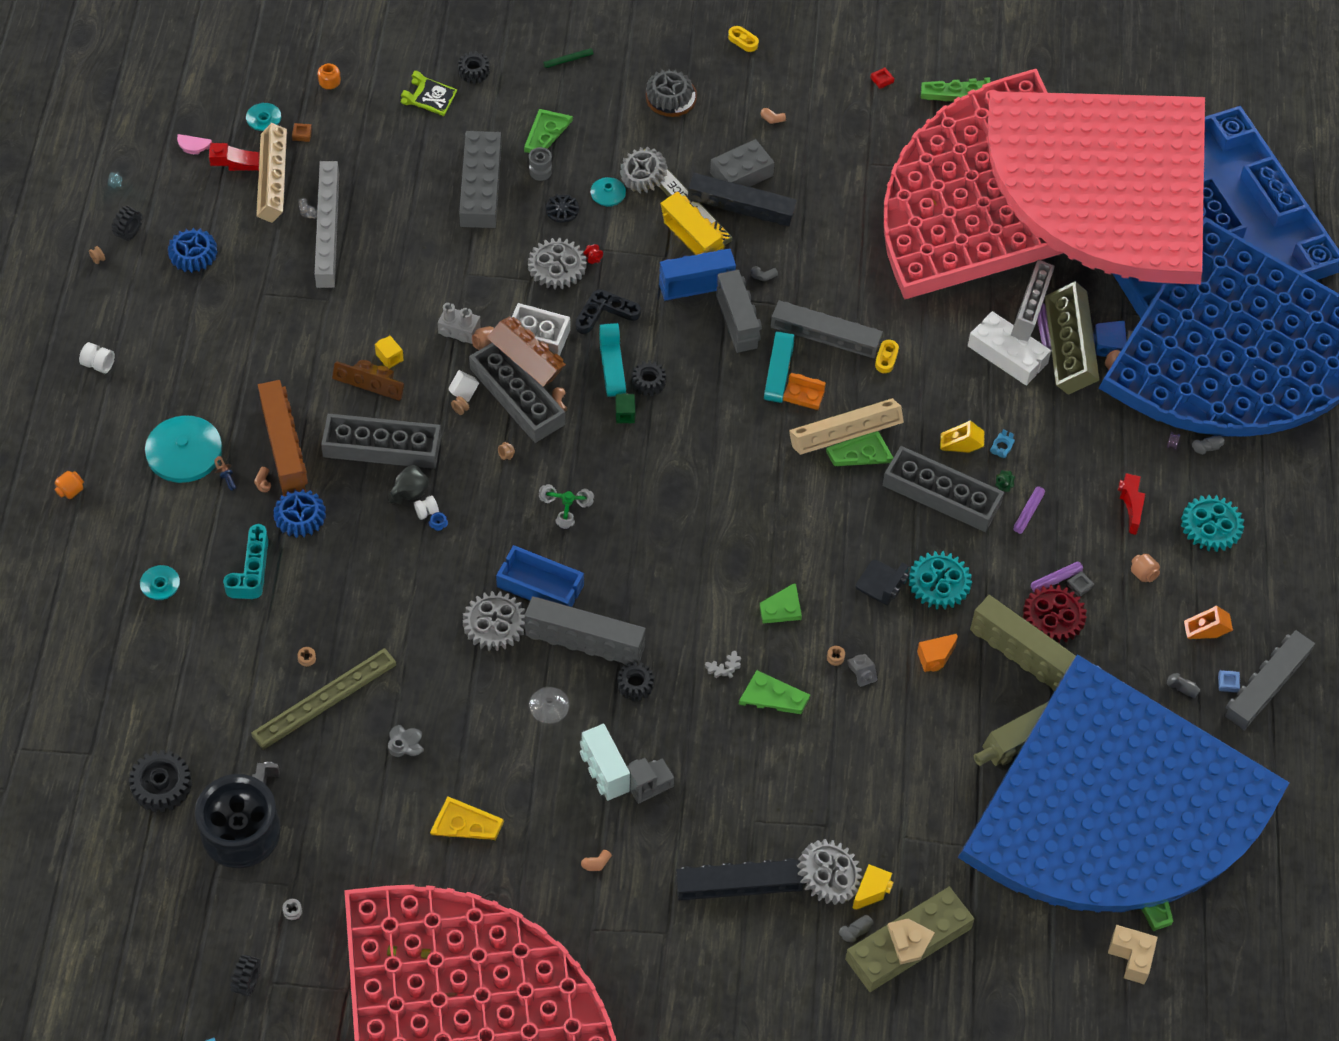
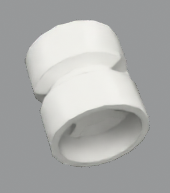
[79,342,115,373]

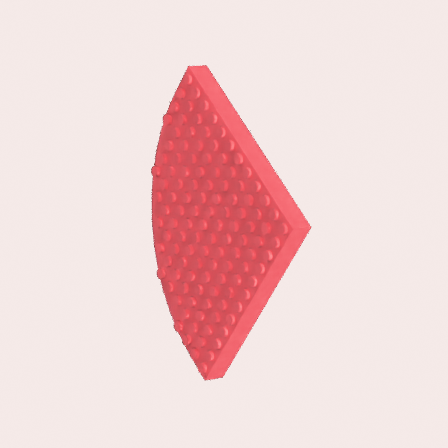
[884,69,1063,300]
[988,91,1205,284]
[345,885,616,1041]

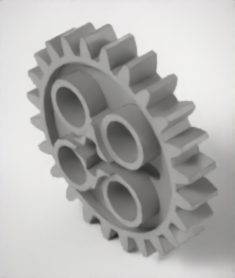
[528,238,586,289]
[463,591,525,651]
[797,839,863,905]

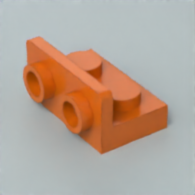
[783,373,826,410]

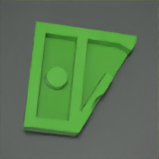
[760,584,802,624]

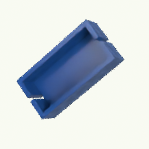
[659,249,736,301]
[496,545,584,607]

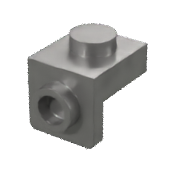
[847,654,877,687]
[252,762,280,784]

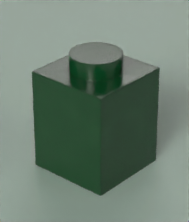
[615,393,635,424]

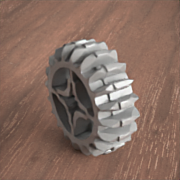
[620,147,668,193]

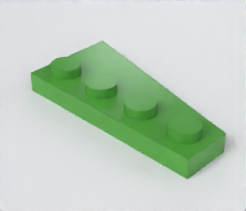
[921,77,990,102]

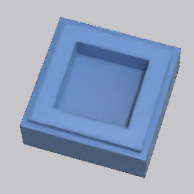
[1218,670,1240,693]

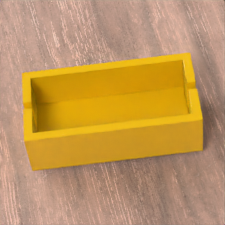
[661,191,725,255]

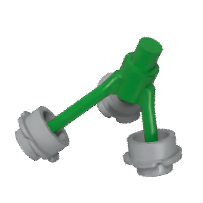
[539,484,594,529]

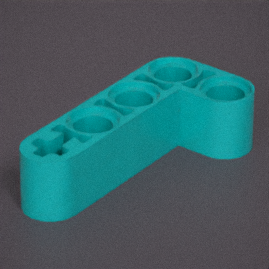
[599,323,626,397]
[764,331,794,403]
[223,524,268,599]

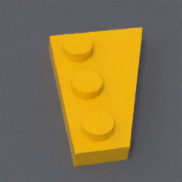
[430,796,504,840]

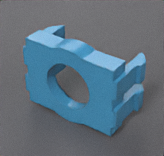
[990,429,1015,458]

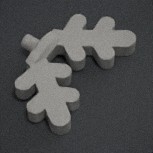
[705,651,741,678]

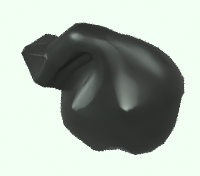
[388,465,429,504]

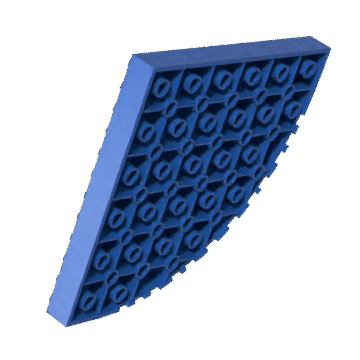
[1099,217,1339,436]
[958,655,1289,912]

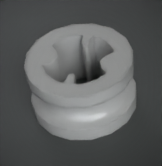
[282,899,302,920]

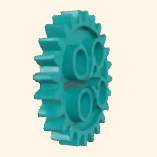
[1181,495,1244,552]
[909,551,972,609]

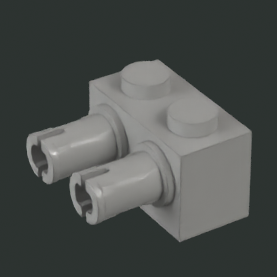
[438,303,481,344]

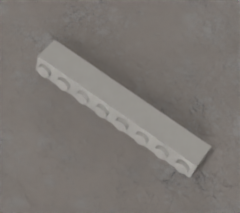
[315,161,339,288]

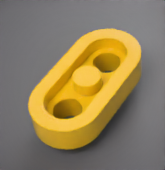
[728,26,759,52]
[875,340,899,373]

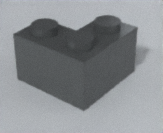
[627,758,674,804]

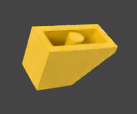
[940,421,984,453]
[853,865,894,910]

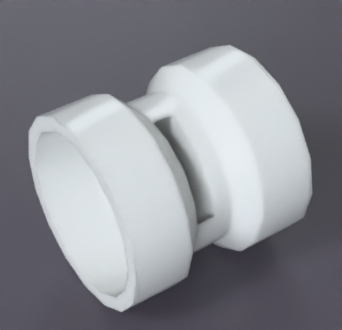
[414,496,439,520]

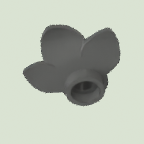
[388,725,424,757]

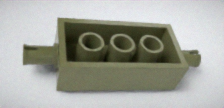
[974,701,1049,766]

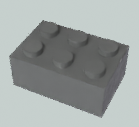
[710,139,775,187]

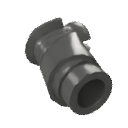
[1192,435,1225,455]
[1167,673,1200,698]
[839,915,874,942]

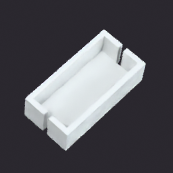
[968,311,1051,386]

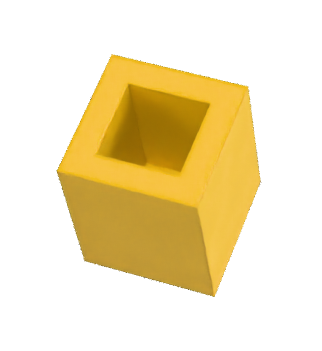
[375,336,404,369]

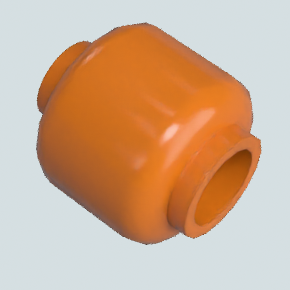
[317,63,341,89]
[54,471,84,499]

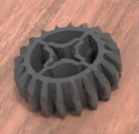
[646,69,693,111]

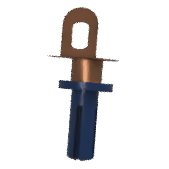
[214,456,236,490]

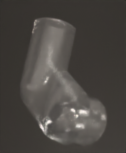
[298,198,318,219]

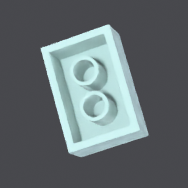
[580,724,630,801]

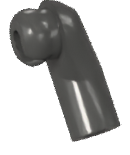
[751,266,778,281]

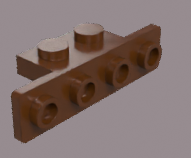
[332,360,404,400]

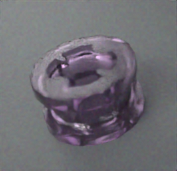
[1166,431,1180,450]

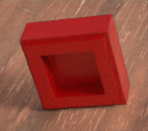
[870,68,894,89]

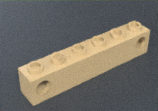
[257,123,287,223]
[789,399,904,455]

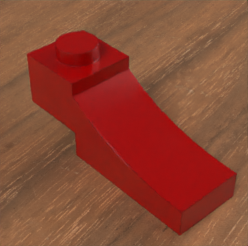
[209,143,260,170]
[1118,473,1145,535]

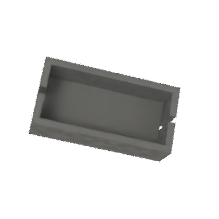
[716,270,762,353]

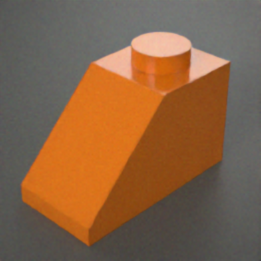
[1184,606,1233,639]
[917,634,958,672]

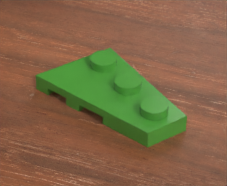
[524,109,573,153]
[826,431,893,466]
[739,670,810,714]

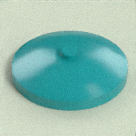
[145,416,222,483]

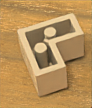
[1108,925,1158,984]

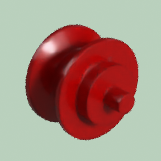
[583,244,603,264]

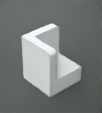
[449,370,479,402]

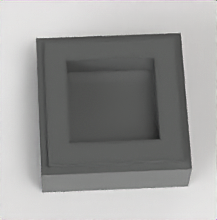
[1066,571,1094,597]

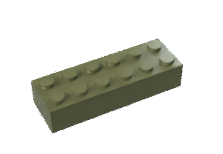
[1045,282,1099,395]
[970,595,1076,691]
[845,886,974,992]

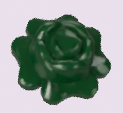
[995,470,1015,492]

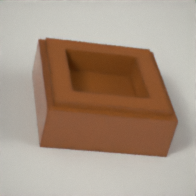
[292,123,312,142]

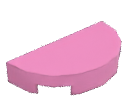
[177,134,212,154]

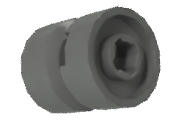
[529,147,552,181]

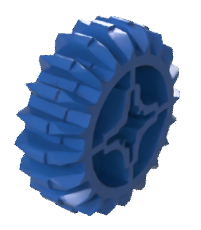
[168,227,217,273]
[274,489,326,538]

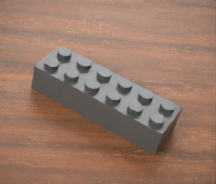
[459,131,501,228]
[469,343,565,443]
[321,414,441,469]
[882,446,1004,532]
[525,596,646,666]

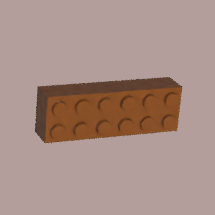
[258,380,308,497]

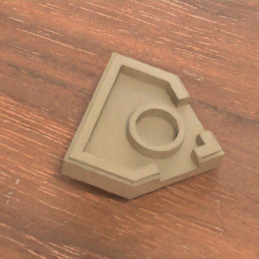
[887,919,935,965]

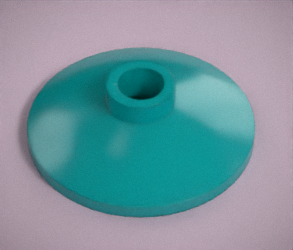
[246,103,281,131]
[591,177,626,206]
[140,565,180,600]

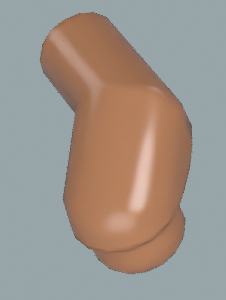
[761,108,786,124]
[551,387,567,412]
[254,467,271,492]
[581,850,612,871]

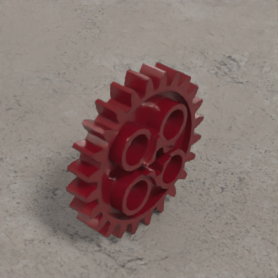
[1023,584,1087,643]

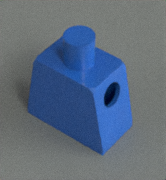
[1093,321,1126,357]

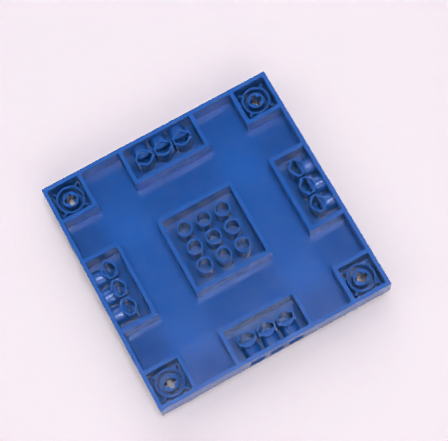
[1112,106,1339,319]

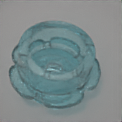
[108,172,122,189]

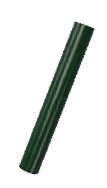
[543,48,593,68]

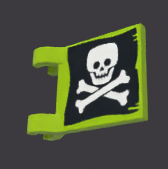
[401,71,457,116]

